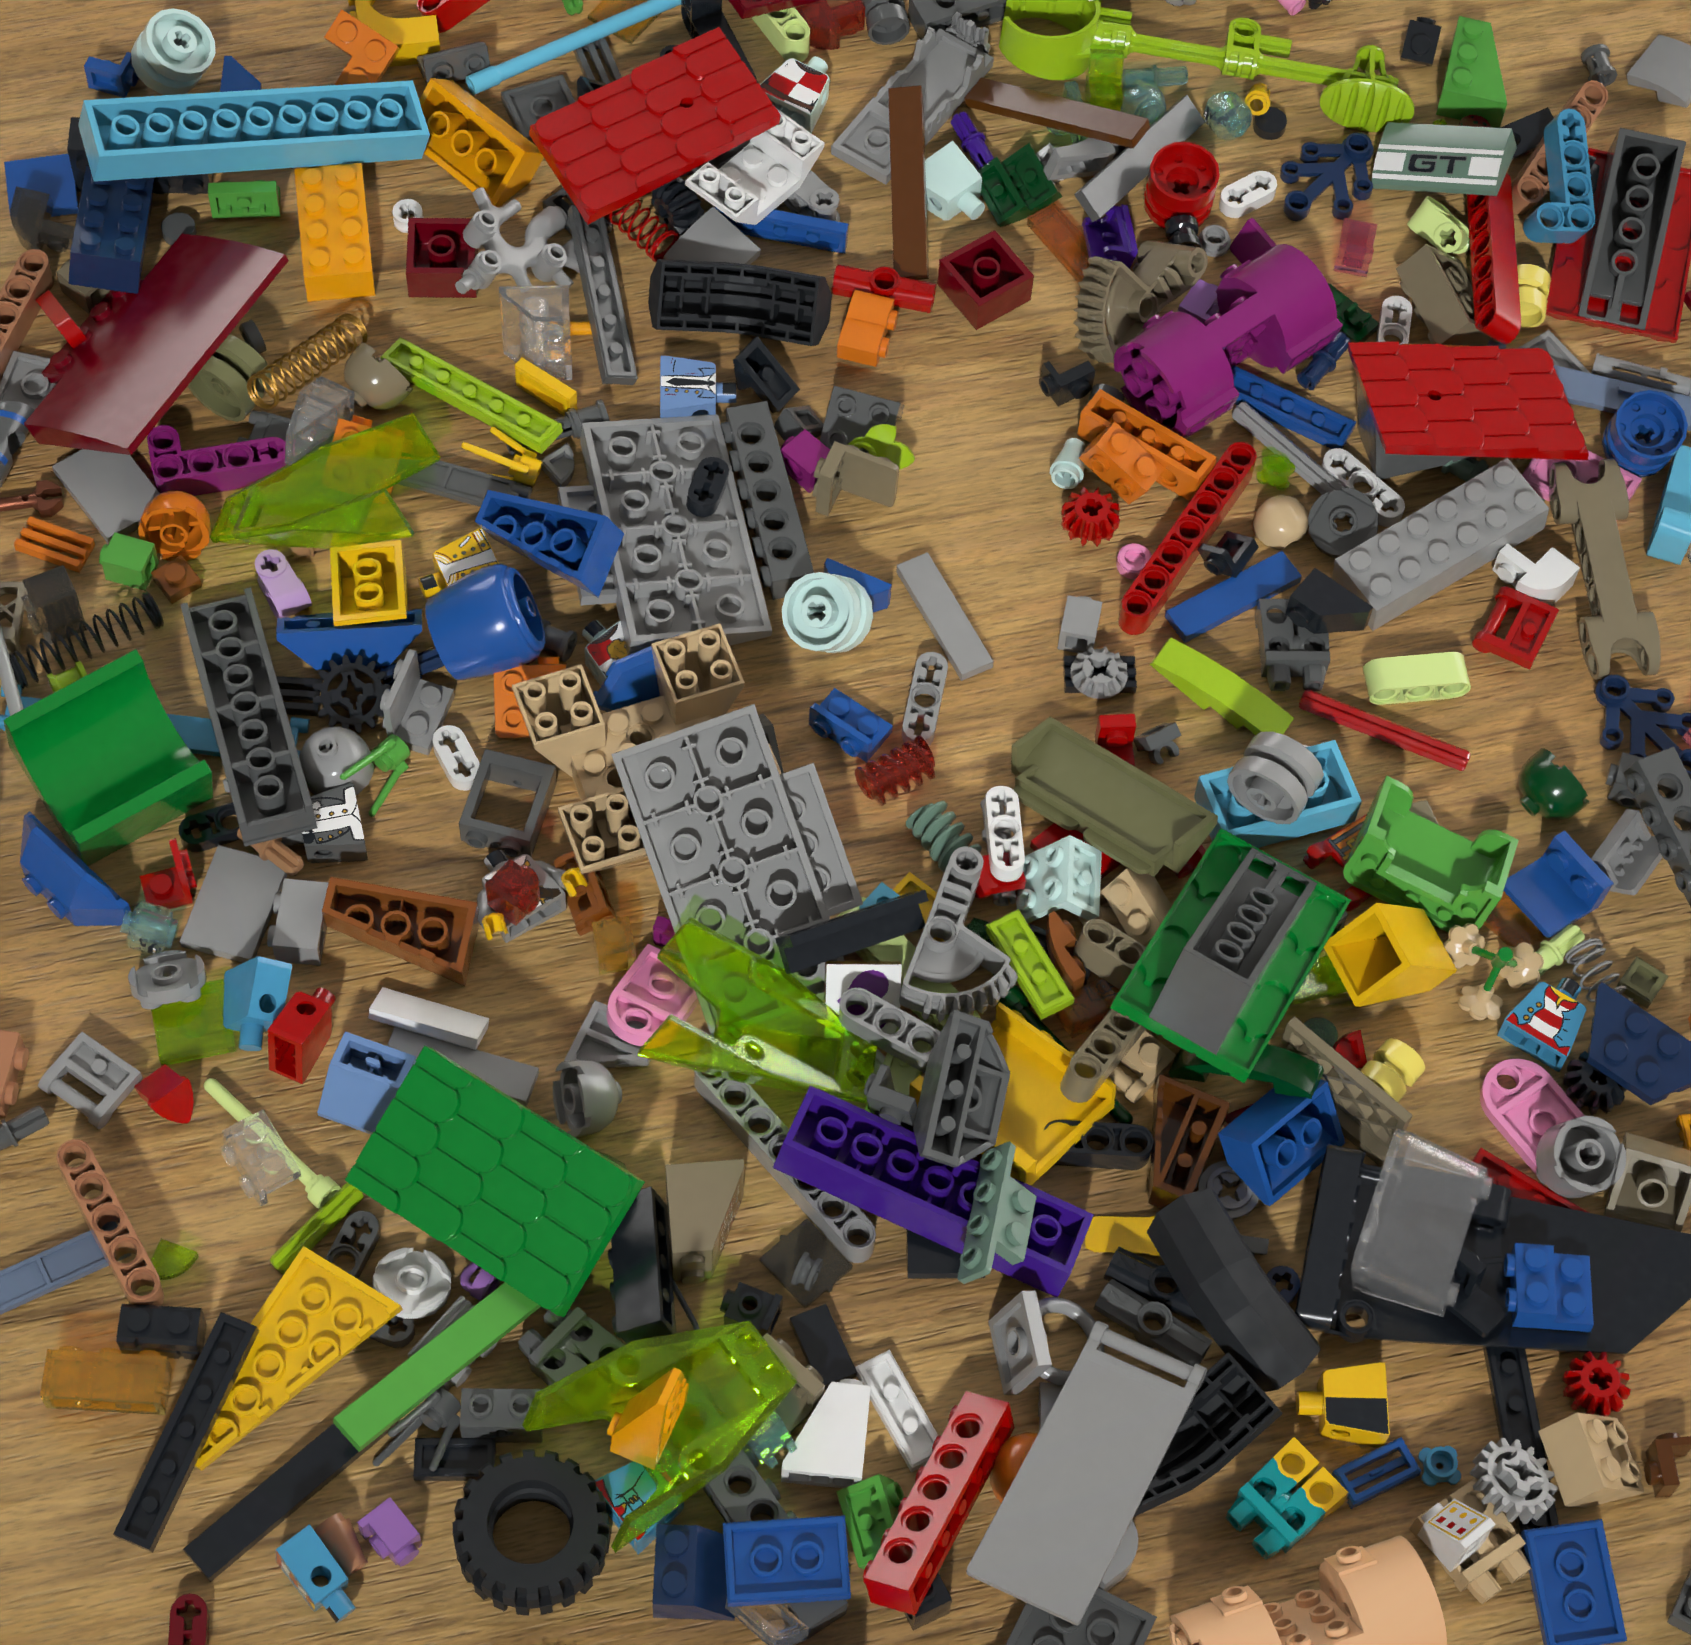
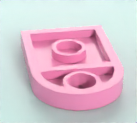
[606,944,699,1047]
[1480,1059,1585,1176]

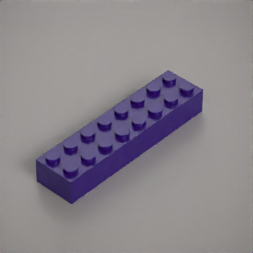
[773,1085,1094,1297]

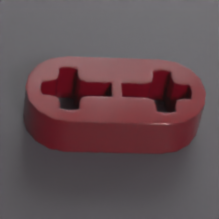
[168,1593,210,1645]

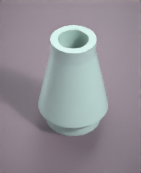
[1050,438,1085,489]

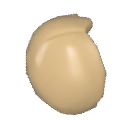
[1252,495,1309,549]

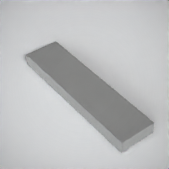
[896,552,994,681]
[387,1027,539,1106]

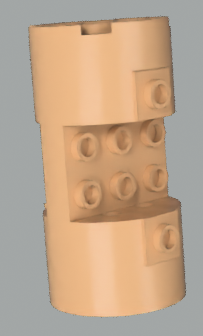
[1168,1536,1447,1645]

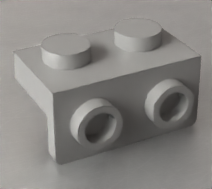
[1591,809,1662,895]

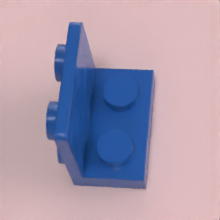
[1504,830,1614,938]

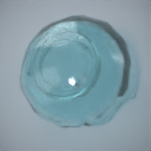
[1121,79,1166,125]

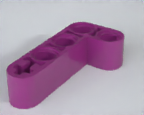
[147,425,292,496]

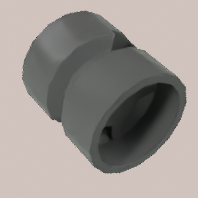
[861,0,910,45]

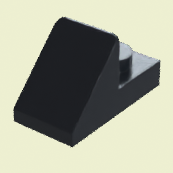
[733,337,800,413]

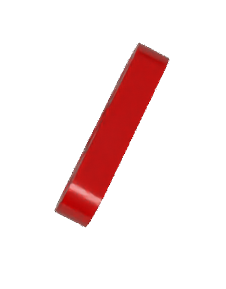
[35,290,87,349]

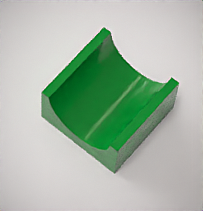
[3,649,213,866]

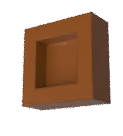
[151,555,202,604]

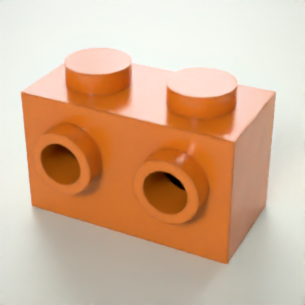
[1079,421,1166,504]

